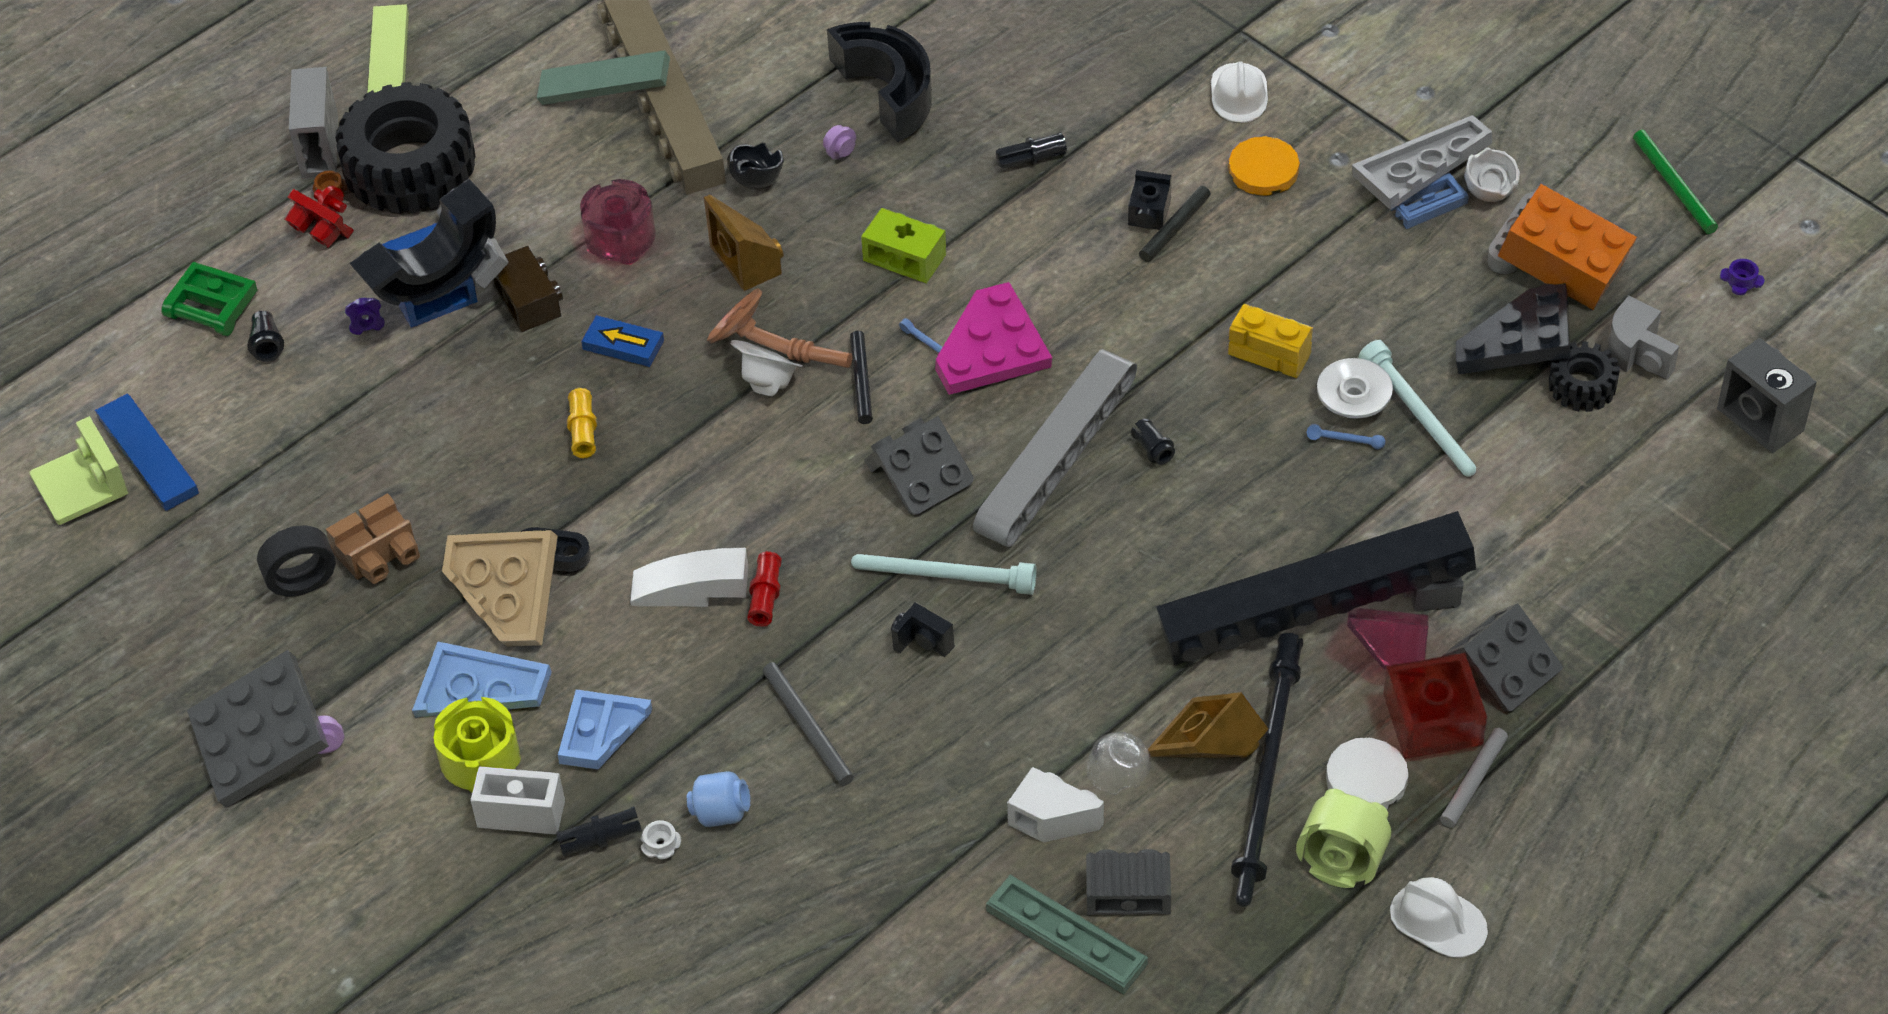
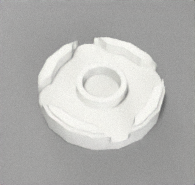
[1326,738,1408,809]

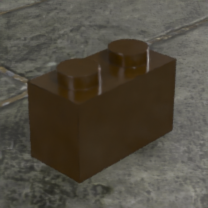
[492,245,563,332]

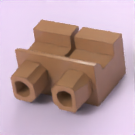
[326,493,420,584]

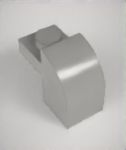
[1608,296,1679,380]

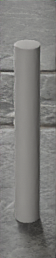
[1440,728,1508,828]

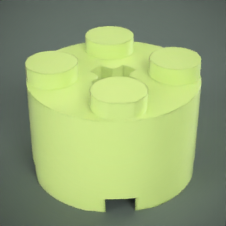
[1296,789,1391,888]

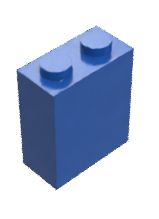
[382,223,478,328]

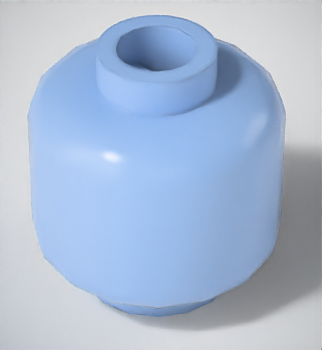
[687,771,750,827]

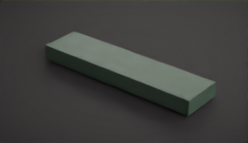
[537,50,670,105]
[986,874,1148,995]

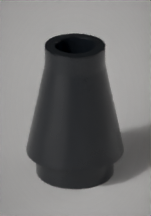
[247,311,284,362]

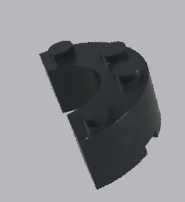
[827,22,932,142]
[350,178,496,306]

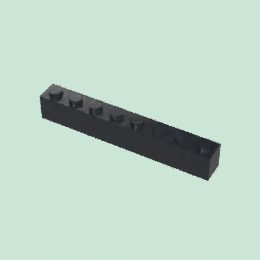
[1156,511,1476,665]

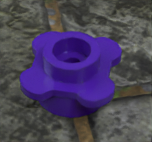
[1720,259,1765,295]
[345,298,385,335]

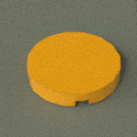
[1228,136,1300,196]

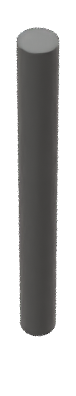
[763,662,854,786]

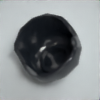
[727,142,784,189]

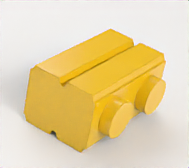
[1228,304,1313,378]

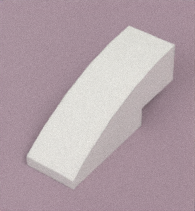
[630,548,748,607]

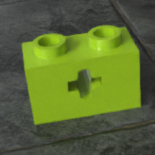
[861,208,946,284]

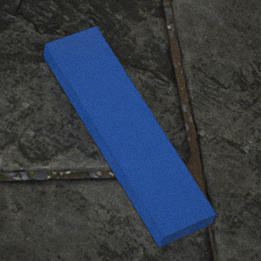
[95,393,199,511]

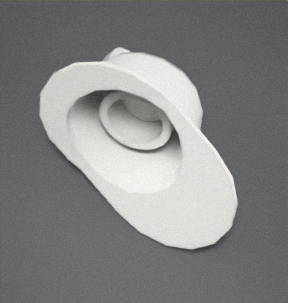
[1211,62,1268,123]
[731,340,802,396]
[1390,877,1488,958]

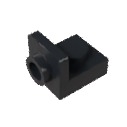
[891,602,955,657]

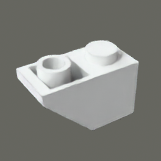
[1007,767,1104,842]

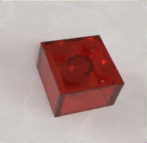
[1383,653,1487,759]

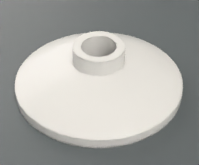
[1317,358,1393,418]

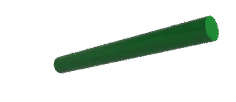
[1633,129,1718,234]

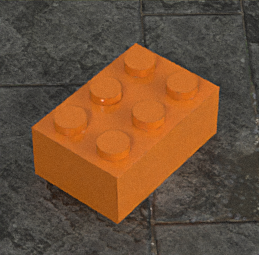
[1498,184,1637,310]

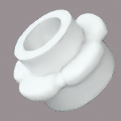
[641,821,681,860]

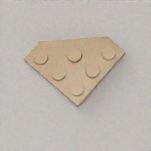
[442,530,558,647]

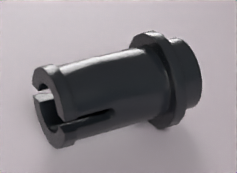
[1131,418,1175,465]

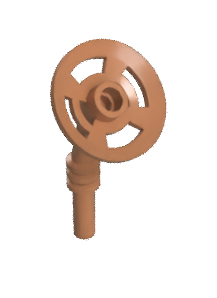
[707,288,852,368]

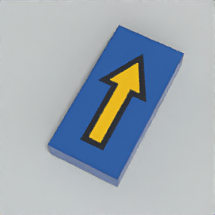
[581,315,664,367]

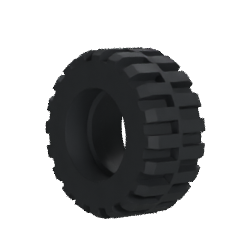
[335,82,476,214]

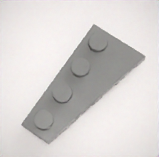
[1352,115,1492,210]

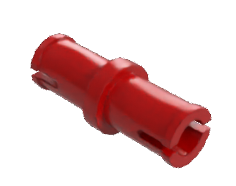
[747,551,782,627]

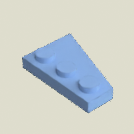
[412,642,552,718]

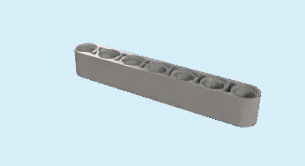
[973,349,1137,547]

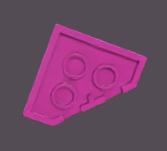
[935,282,1052,395]

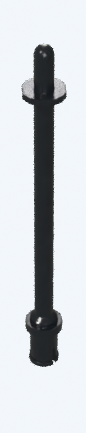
[1231,633,1304,907]

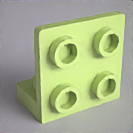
[30,416,128,525]

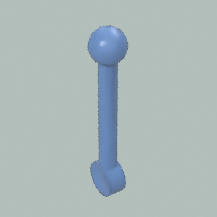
[899,318,942,353]
[1306,424,1385,449]

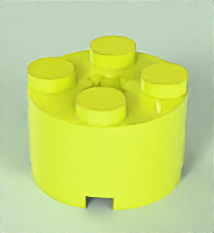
[433,697,521,793]

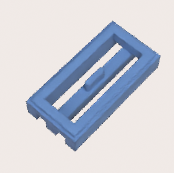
[1391,173,1469,229]

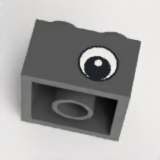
[1717,338,1817,454]

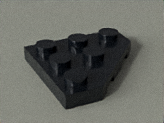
[1456,283,1571,374]

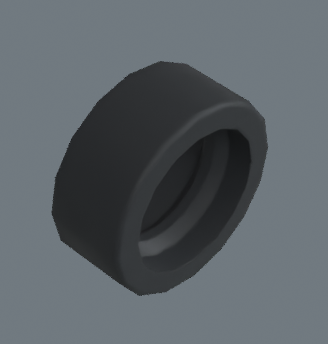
[257,525,336,597]

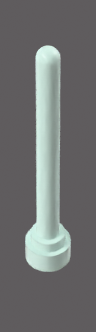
[1359,340,1476,477]
[851,554,1037,595]

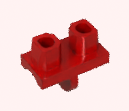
[284,186,354,248]

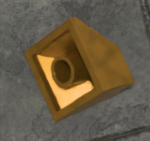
[704,195,784,291]
[1147,692,1269,758]

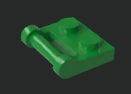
[161,262,258,336]

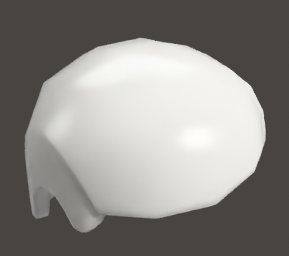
[1464,147,1520,202]

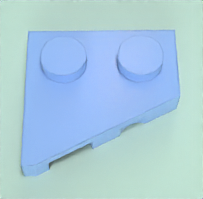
[558,690,652,769]

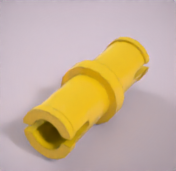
[567,388,597,458]

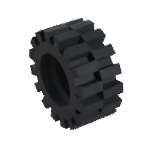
[1549,341,1620,412]

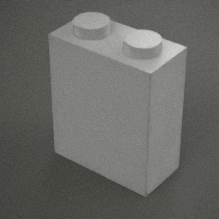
[289,67,338,178]

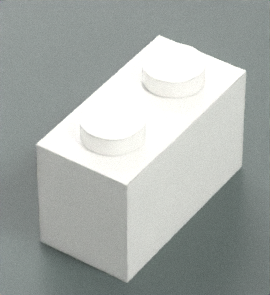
[471,766,565,834]

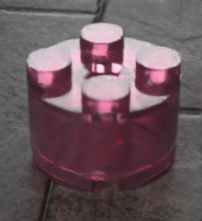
[580,179,656,265]

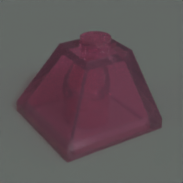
[1347,607,1429,679]

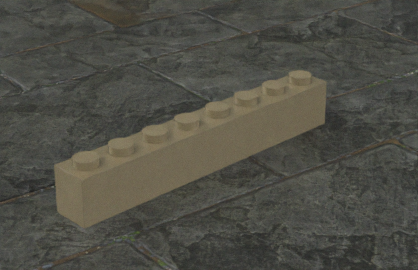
[596,0,726,195]

